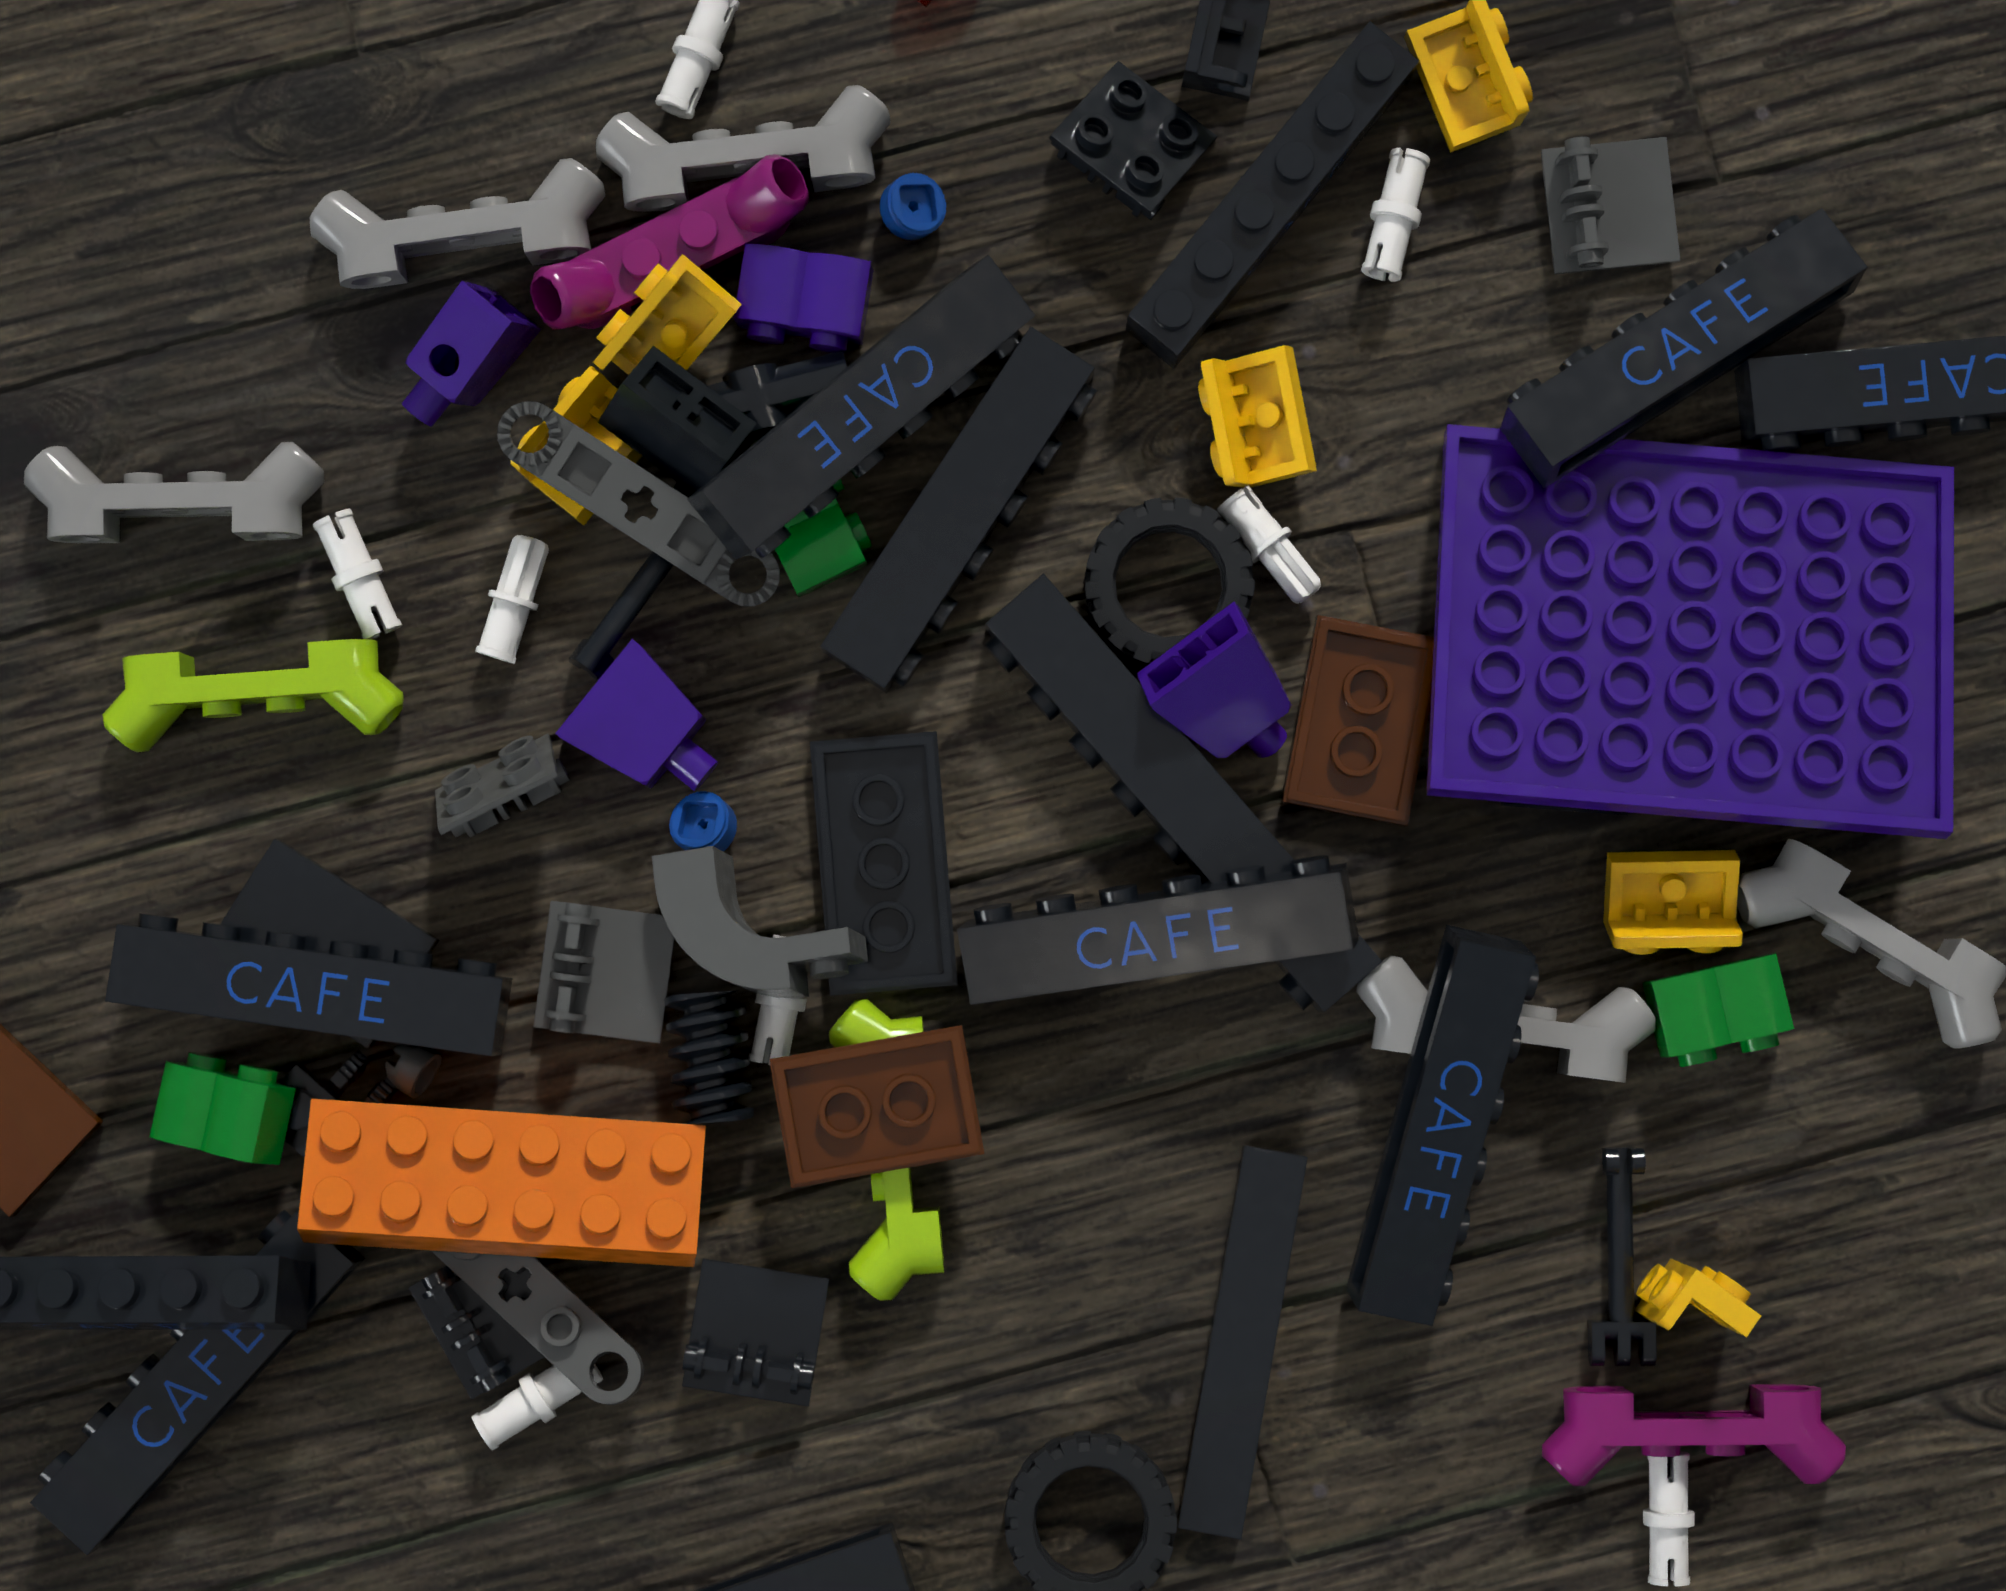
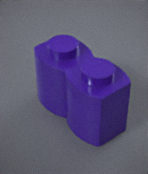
[734,244,874,353]

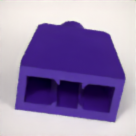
[402,281,541,427]
[1137,602,1292,758]
[555,639,718,791]

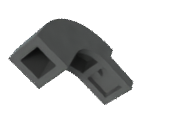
[652,846,868,998]

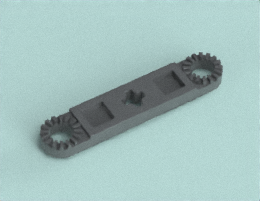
[497,401,780,607]
[432,1251,645,1405]

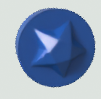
[880,173,946,240]
[669,791,737,852]

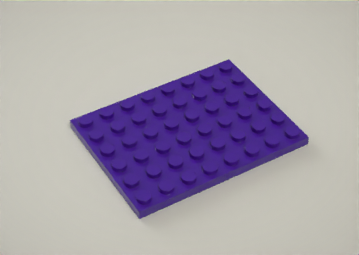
[1426,424,1954,839]

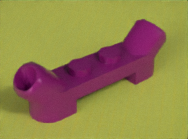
[530,154,809,329]
[1542,1384,1846,1486]

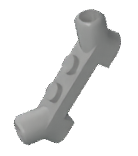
[595,85,891,212]
[310,158,605,289]
[24,442,325,543]
[1737,839,2006,1048]
[1356,956,1656,1083]

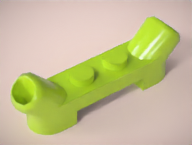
[102,639,403,752]
[829,999,944,1301]

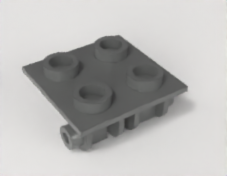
[1541,137,1681,275]
[435,734,570,838]
[533,901,675,1044]

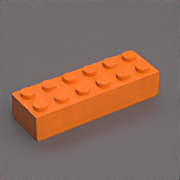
[297,1099,706,1267]

